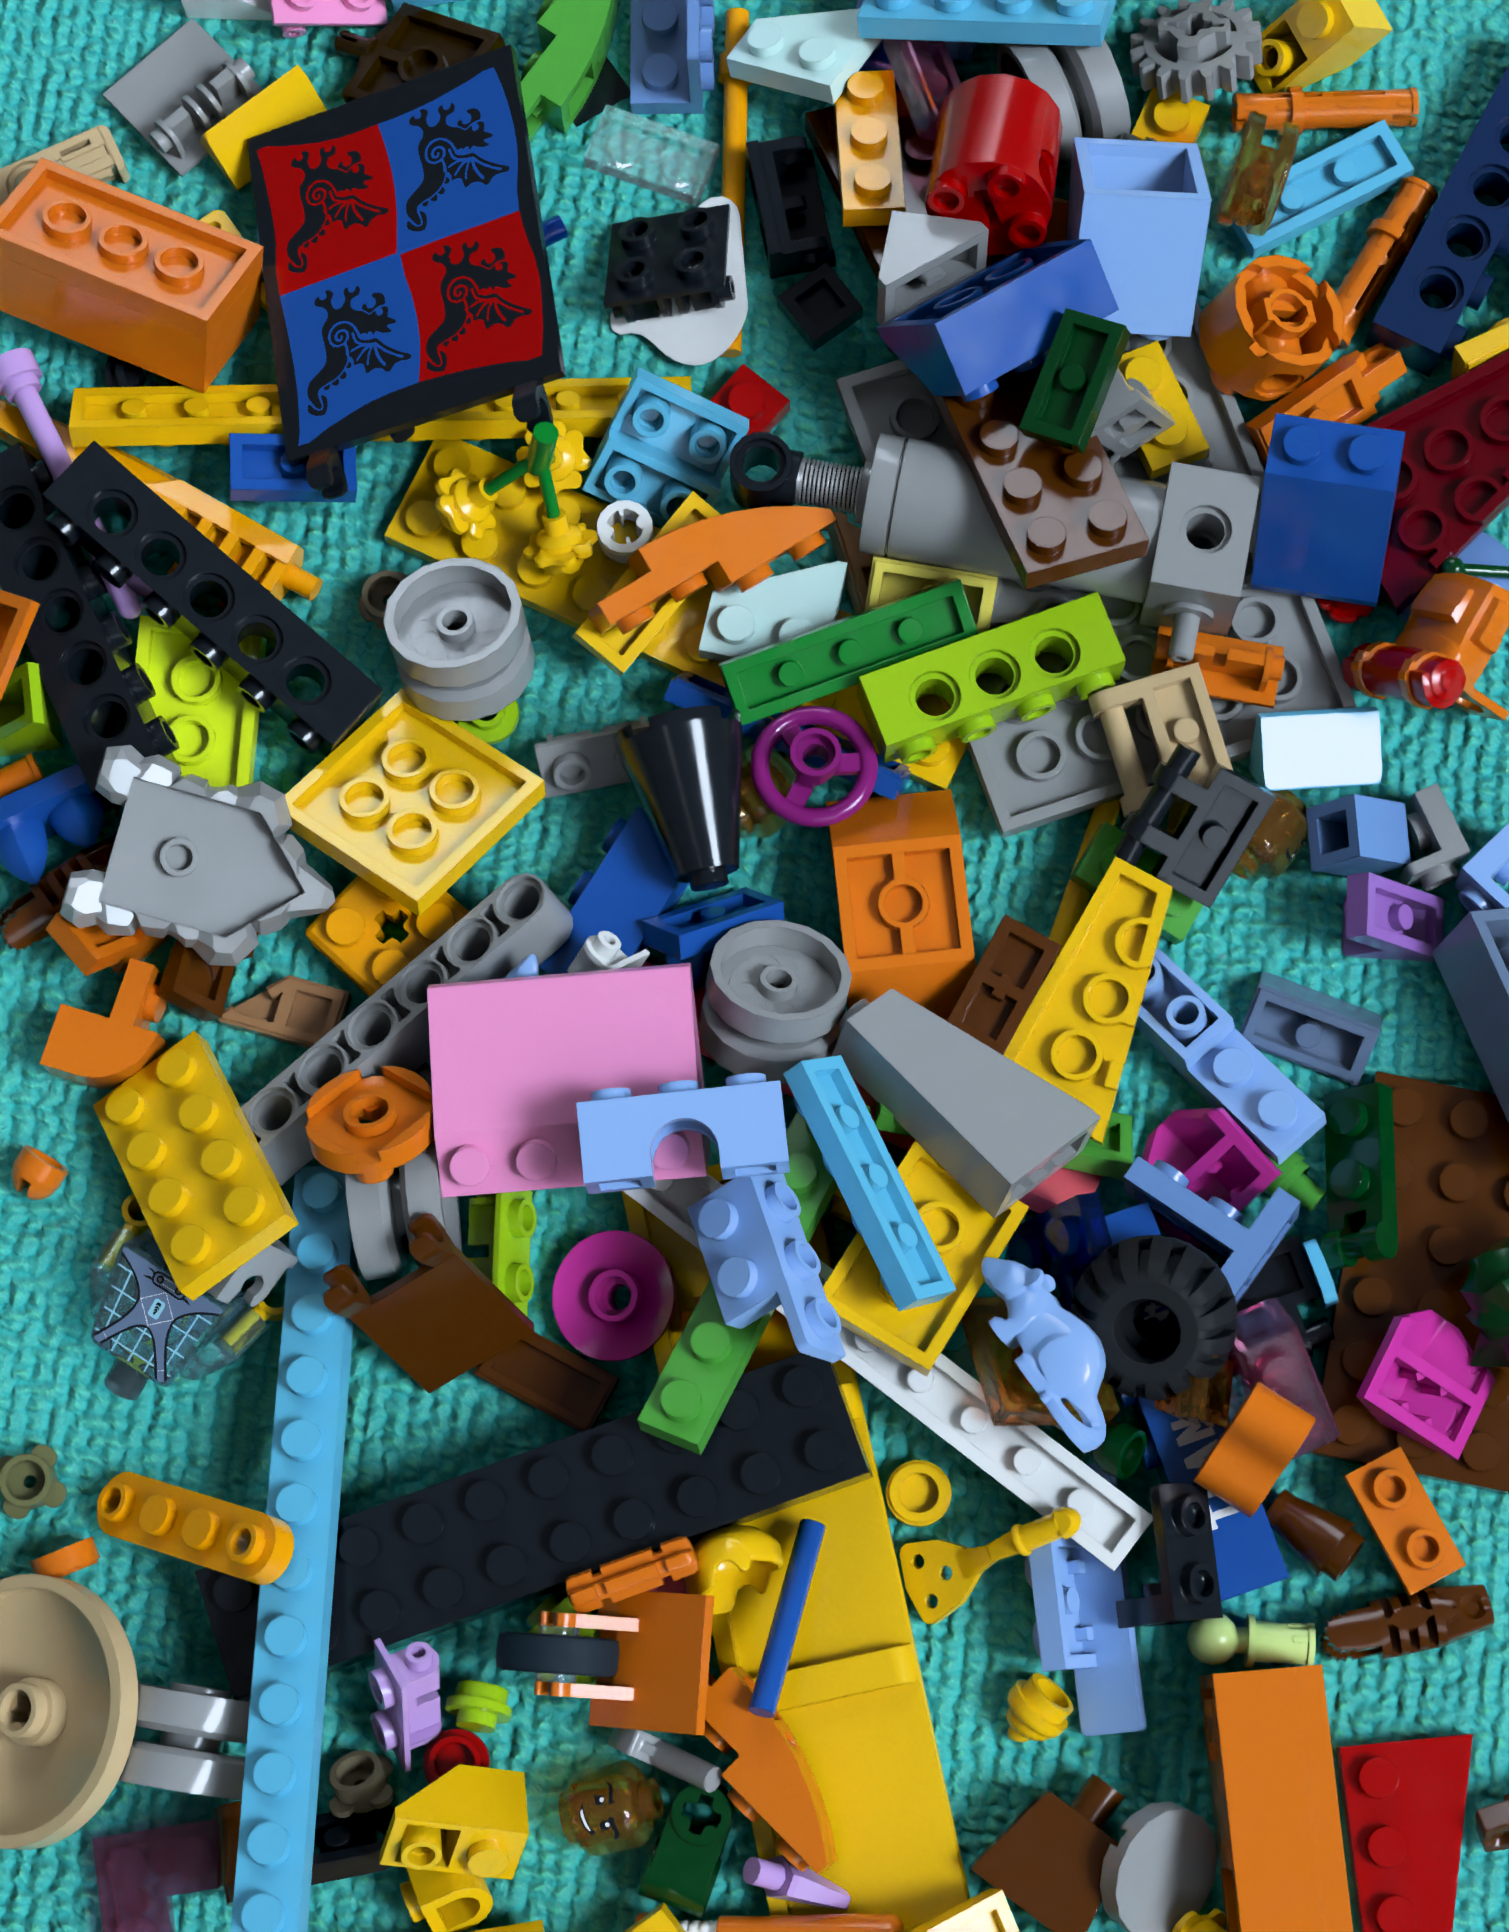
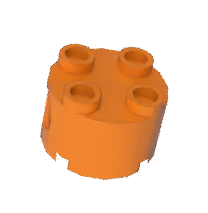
[1199,254,1344,402]

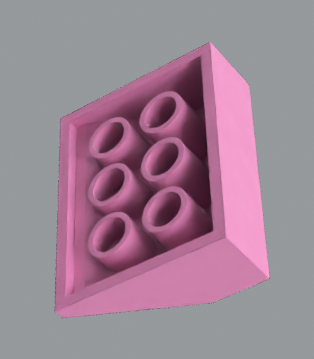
[427,963,711,1198]

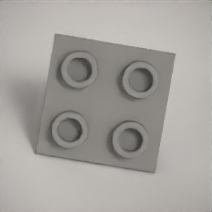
[103,18,263,177]

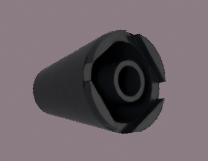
[614,706,742,892]

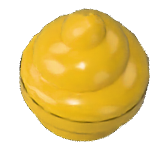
[1006,1673,1074,1743]

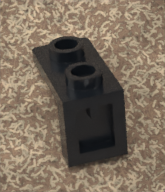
[1116,1483,1223,1629]

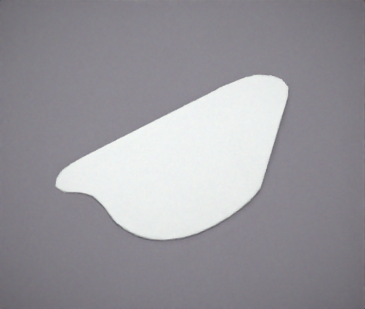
[610,196,748,366]

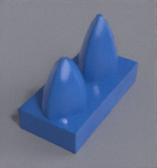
[229,433,357,505]
[0,763,112,885]
[642,887,785,992]

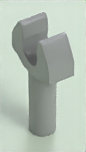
[607,1728,722,1793]

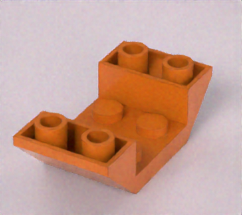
[826,789,976,1021]

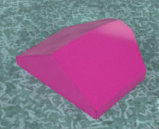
[1138,1107,1282,1249]
[1356,1309,1495,1460]

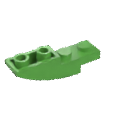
[520,0,619,141]

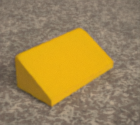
[200,64,327,191]

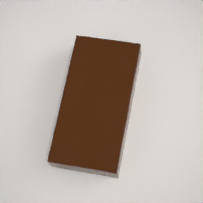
[473,1332,620,1433]

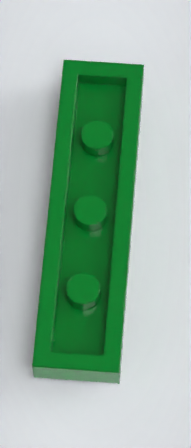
[718,578,978,726]

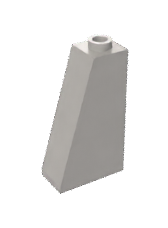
[832,988,1101,1219]

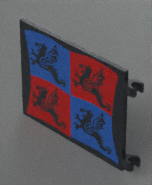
[247,44,566,500]

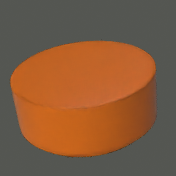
[30,1536,101,1578]

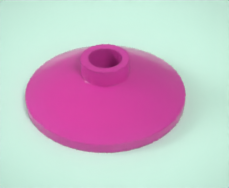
[552,1230,677,1361]

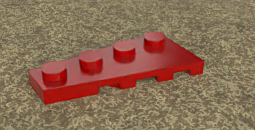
[1336,1734,1473,1932]

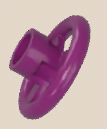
[750,706,878,827]

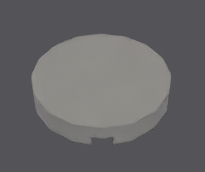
[1100,1801,1218,1932]

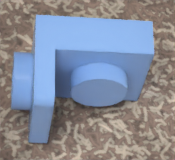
[1454,823,1509,912]

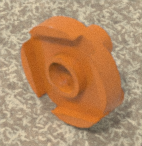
[305,1066,435,1184]

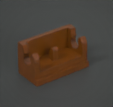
[947,914,1062,1055]

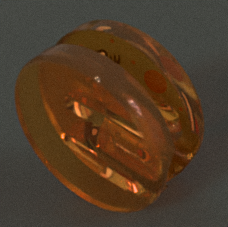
[1214,111,1300,237]

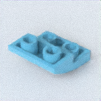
[582,367,749,527]

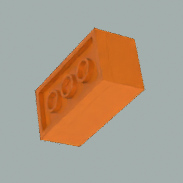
[0,157,264,393]
[1199,1664,1353,1932]

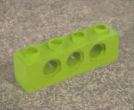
[857,592,1126,764]

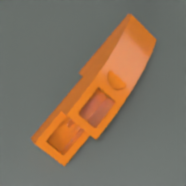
[587,506,837,635]
[704,1666,837,1874]

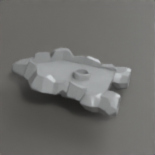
[59,745,335,966]

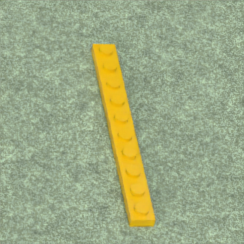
[68,376,692,448]

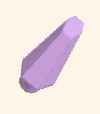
[743,1855,851,1910]

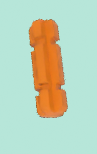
[566,1536,698,1614]

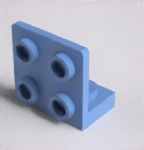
[630,0,715,114]

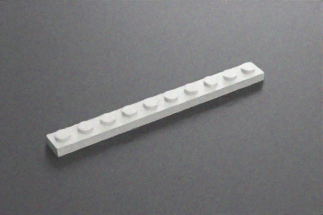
[624,1173,1153,1571]

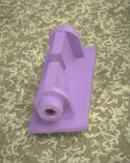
[368,1638,442,1773]

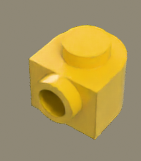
[399,1868,493,1932]

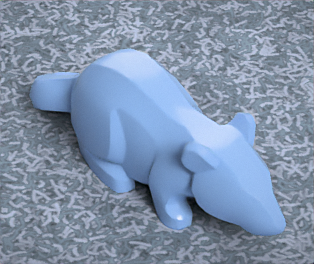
[981,1257,1106,1453]

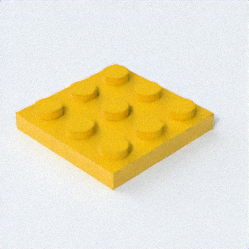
[285,688,546,917]

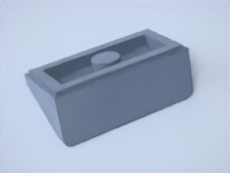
[1240,972,1383,1086]

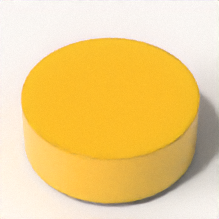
[885,1460,952,1528]

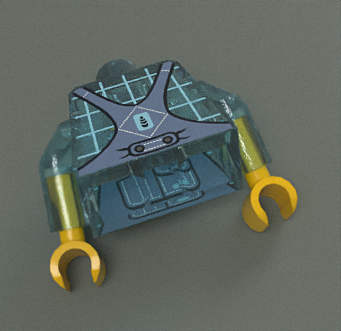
[88,1194,284,1400]

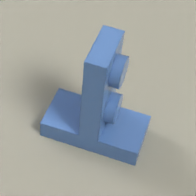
[1123,1156,1301,1305]

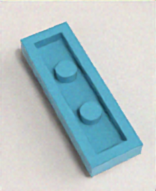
[1222,119,1414,260]

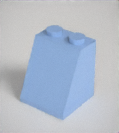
[1066,137,1212,341]

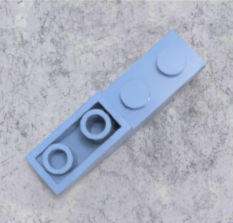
[1136,947,1327,1165]

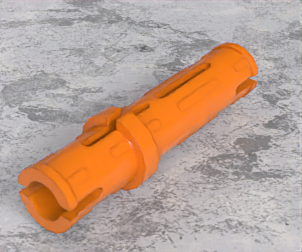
[1231,86,1419,136]
[1336,176,1438,350]

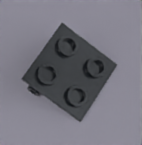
[604,204,735,323]

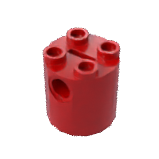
[925,74,1063,255]

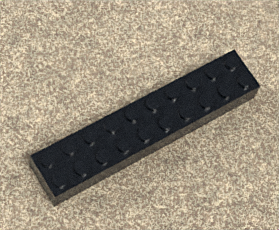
[195,1353,874,1700]

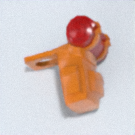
[1342,573,1509,721]

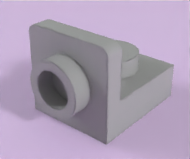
[1398,783,1470,891]

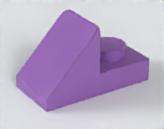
[1342,872,1444,962]

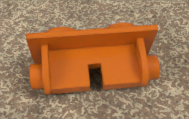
[1150,625,1285,708]
[1343,1446,1466,1596]

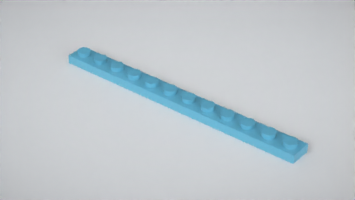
[231,1166,358,1932]

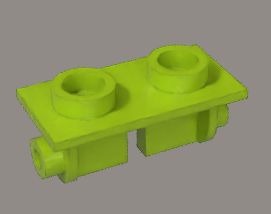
[468,1191,537,1316]

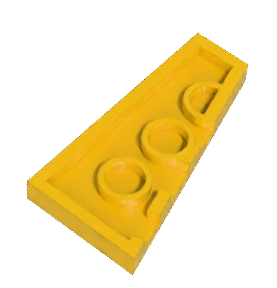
[1003,856,1173,1146]

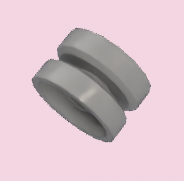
[996,39,1131,167]
[383,558,536,721]
[698,920,852,1084]
[345,1141,462,1280]
[119,1682,250,1800]

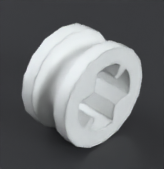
[597,500,654,563]

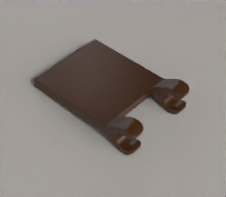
[323,1213,534,1393]

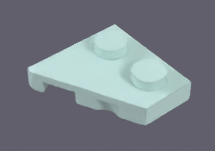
[726,8,882,104]
[698,561,848,662]

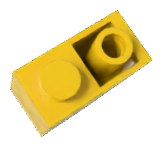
[1253,0,1393,93]
[379,1764,529,1880]

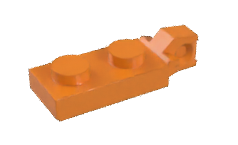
[1245,343,1408,469]

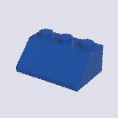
[877,239,1119,402]

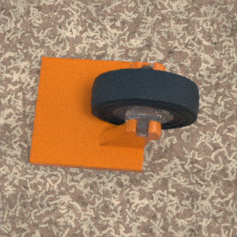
[496,1591,714,1735]

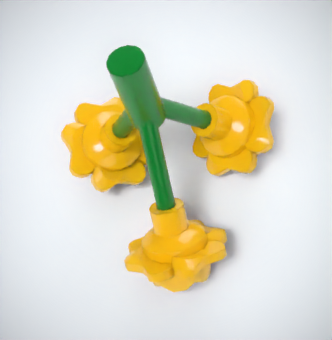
[435,420,598,575]

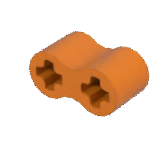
[1193,1381,1316,1518]

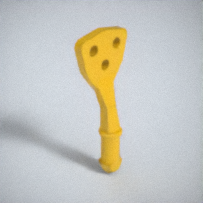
[899,1507,1082,1624]

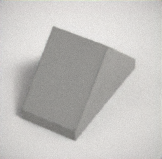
[877,210,989,325]

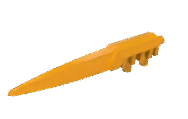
[0,398,323,610]

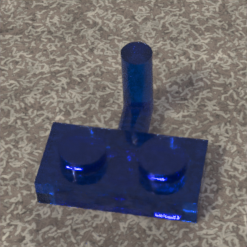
[1008,1192,1112,1312]

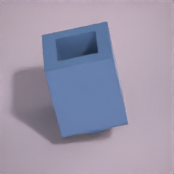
[1306,794,1411,876]

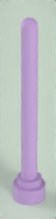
[0,348,142,619]

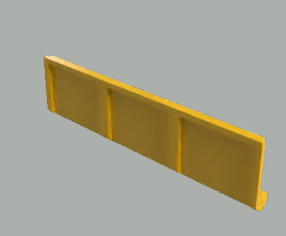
[621,1164,970,1932]

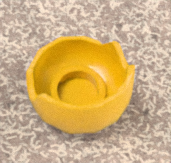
[683,1524,784,1615]

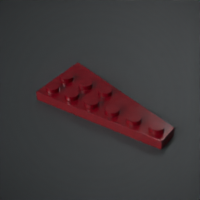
[1365,350,1509,617]

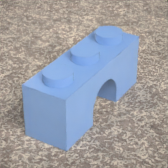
[576,1073,790,1195]

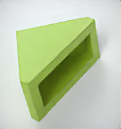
[0,662,63,757]

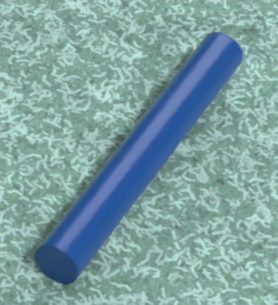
[748,1519,826,1718]

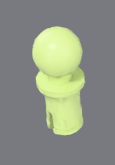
[1186,1614,1316,1668]

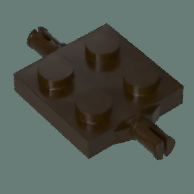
[334,2,506,103]

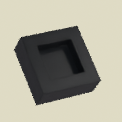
[777,262,863,351]

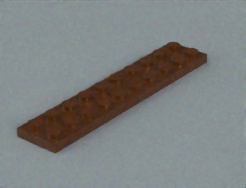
[805,84,1150,590]

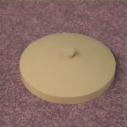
[0,1574,139,1850]

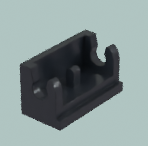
[746,136,836,279]

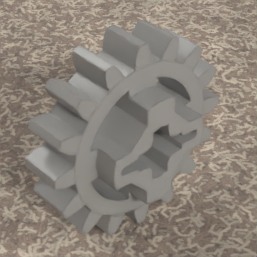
[1130,0,1263,103]

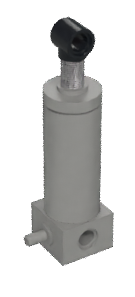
[730,432,1261,663]

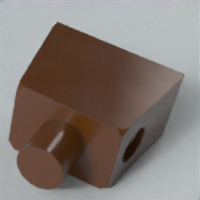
[969,1773,1125,1932]

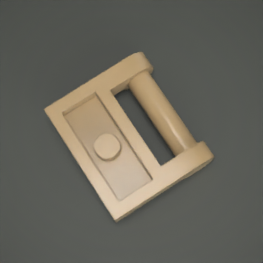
[1088,662,1233,819]

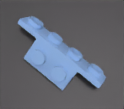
[687,1173,846,1363]
[1025,1463,1146,1736]

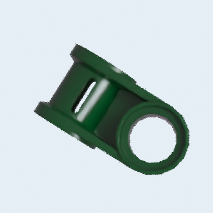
[638,1784,735,1919]

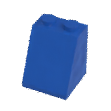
[1251,413,1406,607]

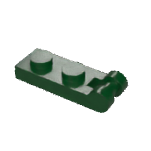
[1321,1082,1398,1270]

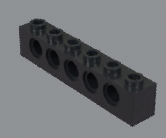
[42,441,383,757]
[0,443,182,809]

